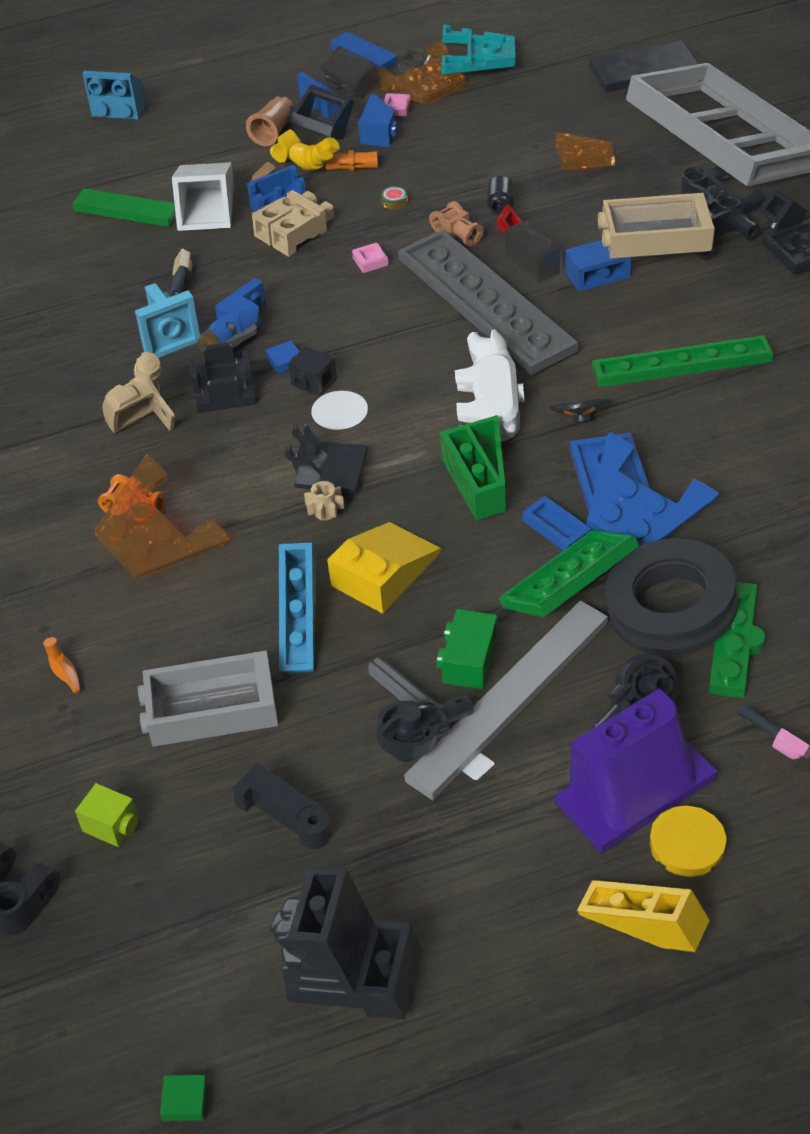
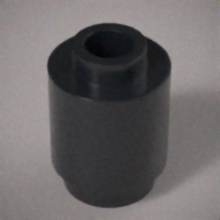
[487,176,514,215]

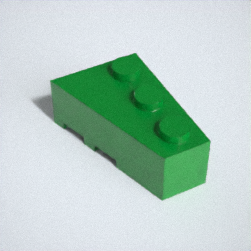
[440,415,506,521]

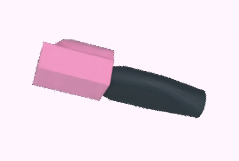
[738,704,810,760]

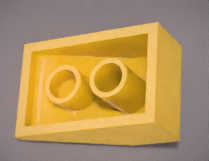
[327,522,441,614]

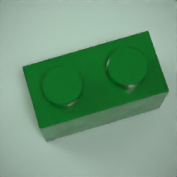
[437,609,498,689]

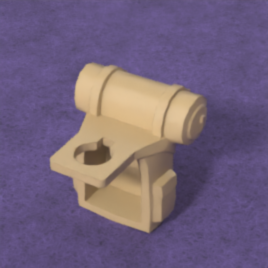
[102,352,175,433]

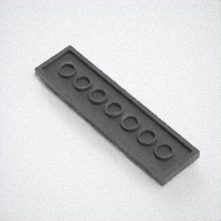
[398,230,578,375]

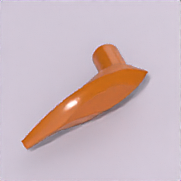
[43,637,80,693]

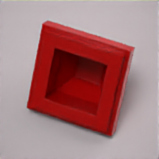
[496,204,525,242]

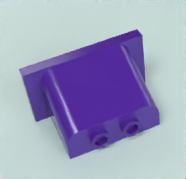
[555,688,718,854]

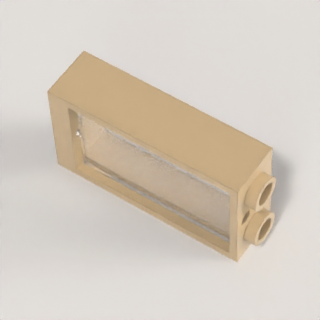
[598,193,714,258]

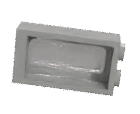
[138,650,278,747]

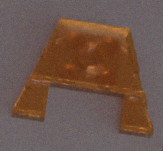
[364,40,466,105]
[94,454,231,580]

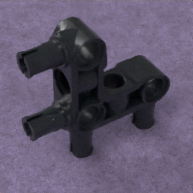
[671,166,765,260]

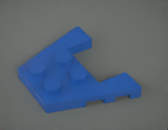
[586,432,719,546]

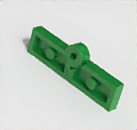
[709,582,765,698]

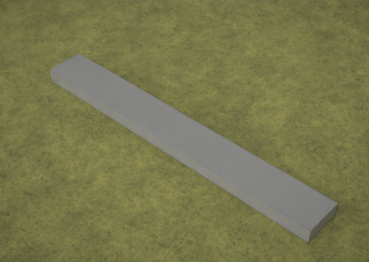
[404,601,608,801]

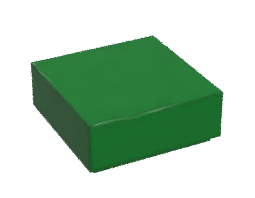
[160,1075,207,1122]

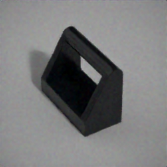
[290,85,354,139]

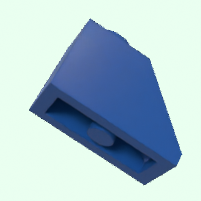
[358,94,399,147]

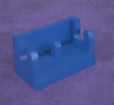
[247,165,306,212]

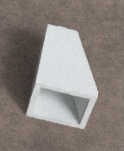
[172,162,234,231]

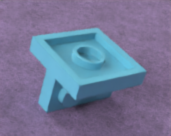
[135,283,201,358]

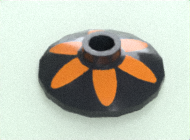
[550,399,611,422]

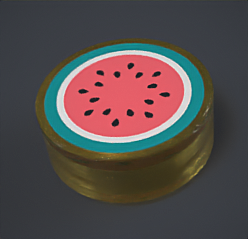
[381,186,408,210]

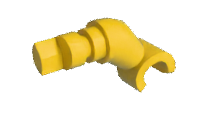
[270,129,340,171]

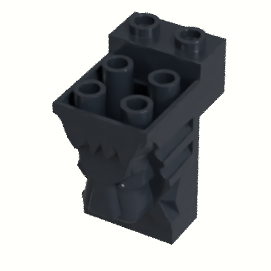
[270,866,422,1020]

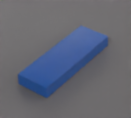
[330,31,398,73]

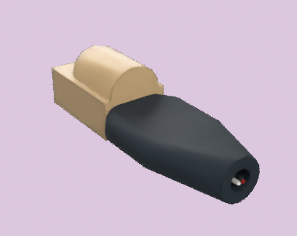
[171,249,193,296]

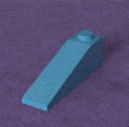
[279,543,316,673]

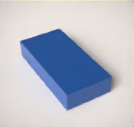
[522,496,591,551]

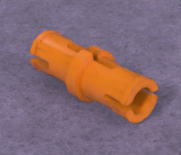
[325,150,378,171]

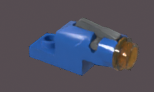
[198,278,266,354]

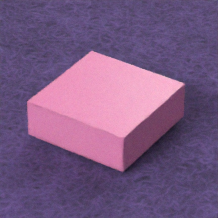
[384,93,411,116]
[352,243,388,273]

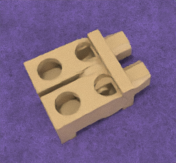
[252,190,334,257]

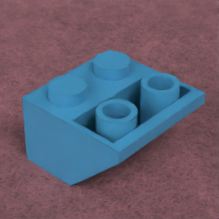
[82,71,147,119]

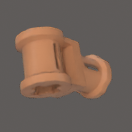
[429,201,484,247]

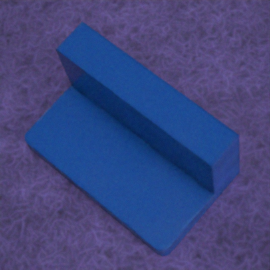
[297,72,341,119]

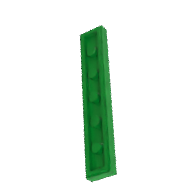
[592,335,773,388]

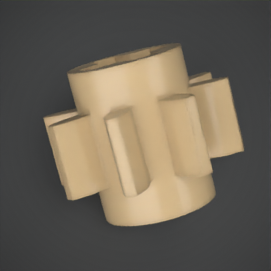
[304,481,344,520]

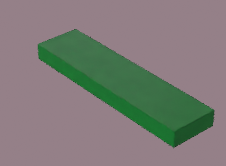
[72,188,176,227]

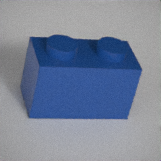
[565,240,631,292]

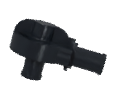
[591,654,678,729]
[376,693,474,762]

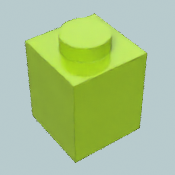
[75,783,139,847]

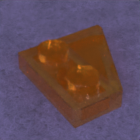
[555,133,614,170]

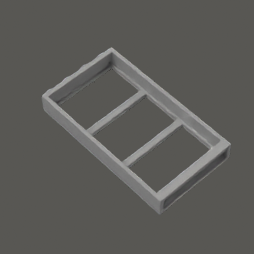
[626,63,810,186]

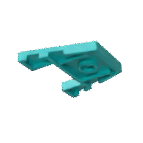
[441,25,515,74]

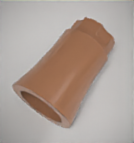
[246,96,294,146]

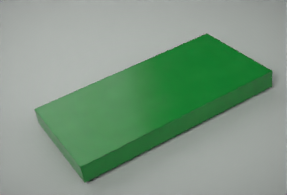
[499,530,639,617]

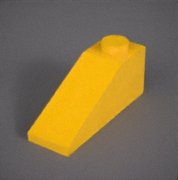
[577,880,710,952]

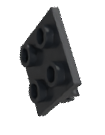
[285,424,368,493]

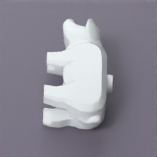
[455,329,525,441]

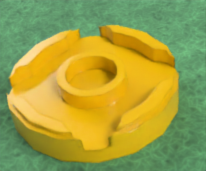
[649,805,727,877]

